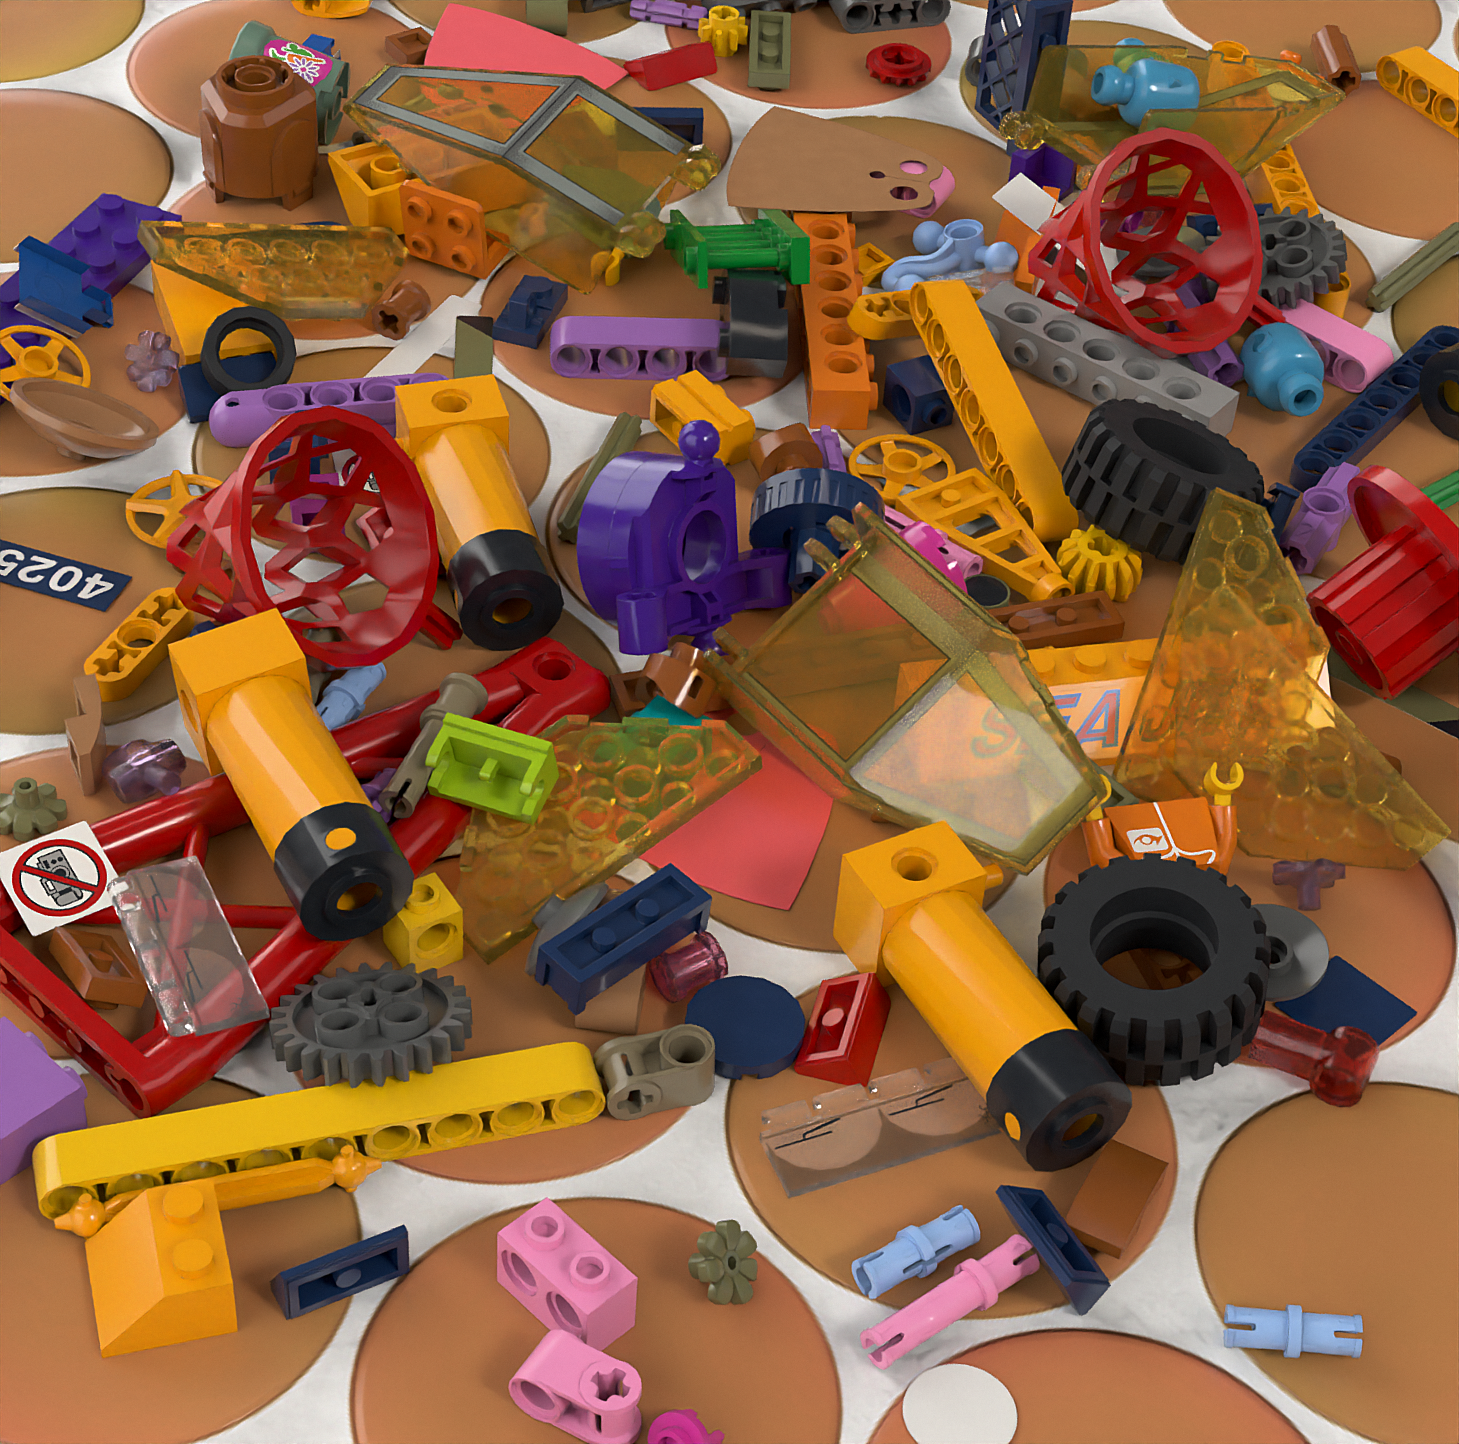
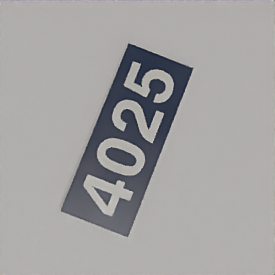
[0,539,132,612]

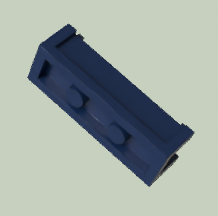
[535,863,712,1016]

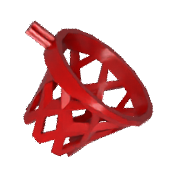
[1028,127,1286,359]
[166,405,463,673]

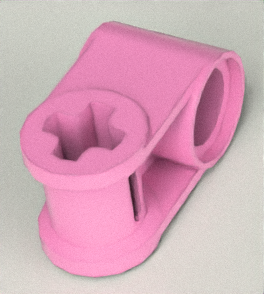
[508,1330,642,1444]

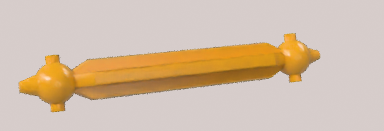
[54,1145,382,1241]

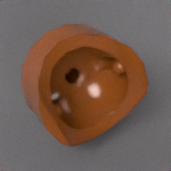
[748,422,823,482]
[635,642,717,719]

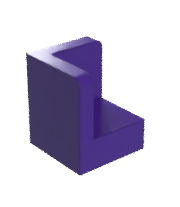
[1008,137,1078,202]

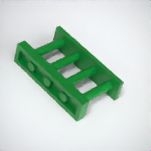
[662,209,810,289]

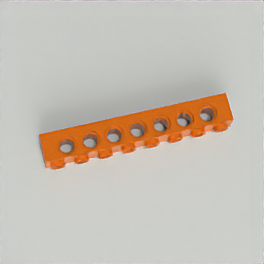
[786,210,878,430]

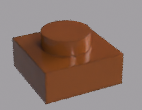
[385,27,433,68]

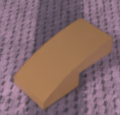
[64,673,107,797]

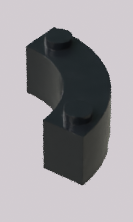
[712,268,788,378]

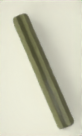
[1365,222,1459,312]
[557,412,642,544]

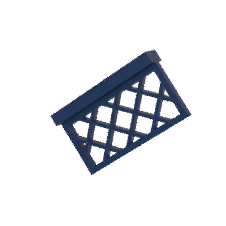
[975,0,1073,157]

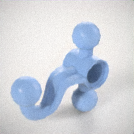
[881,219,1019,292]

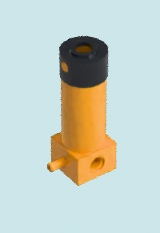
[394,374,564,651]
[168,608,414,941]
[833,820,1132,1172]

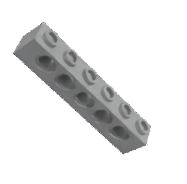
[976,281,1240,437]

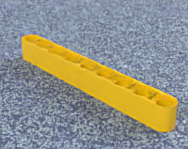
[32,1042,606,1220]

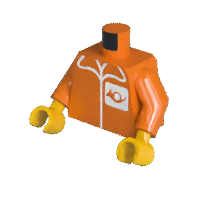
[1081,762,1244,876]

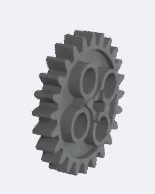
[1199,207,1347,309]
[269,962,473,1088]

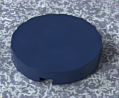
[685,975,805,1080]

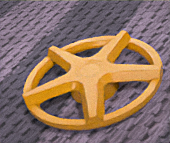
[0,325,91,402]
[847,434,957,506]
[126,470,231,549]

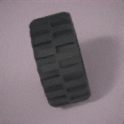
[1061,398,1265,568]
[1037,853,1271,1087]

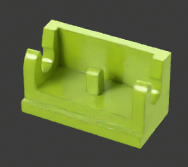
[425,712,560,825]

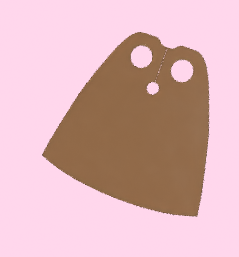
[726,106,943,212]

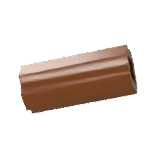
[1310,25,1362,97]

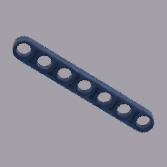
[1289,325,1459,493]

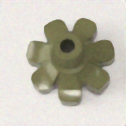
[0,777,68,842]
[688,1219,758,1305]

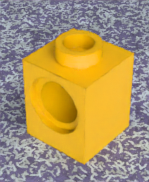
[383,872,463,973]

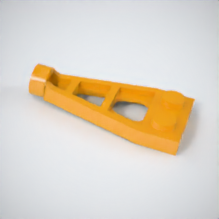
[895,467,1075,602]

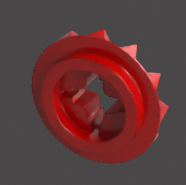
[866,43,931,87]

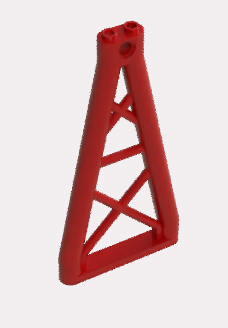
[0,637,611,1119]

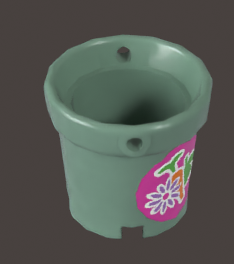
[228,20,351,145]

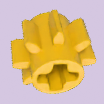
[698,6,748,57]

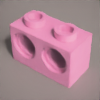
[497,1197,637,1351]

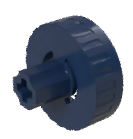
[749,468,885,598]

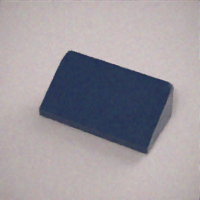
[178,352,276,423]
[995,1185,1111,1316]
[270,1224,409,1320]

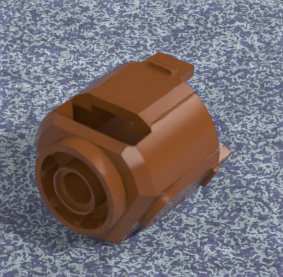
[199,55,319,211]

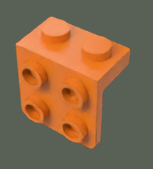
[399,180,512,280]

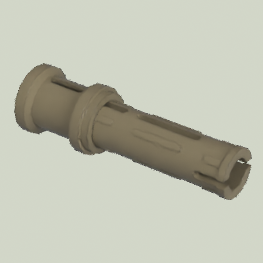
[378,672,489,818]

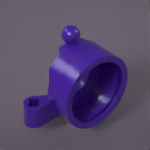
[577,420,792,658]

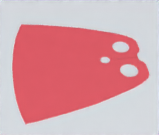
[421,3,629,133]
[553,706,840,911]

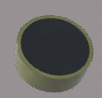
[962,574,1010,614]

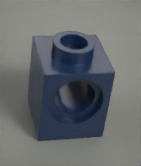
[883,355,954,435]

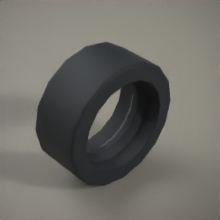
[200,306,297,396]

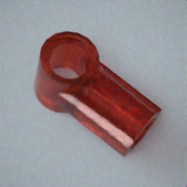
[1248,1010,1379,1108]

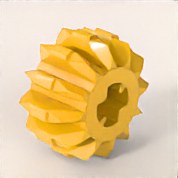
[1056,525,1143,602]

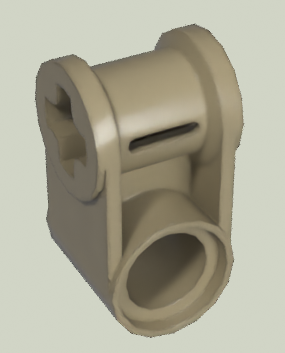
[593,1024,715,1120]

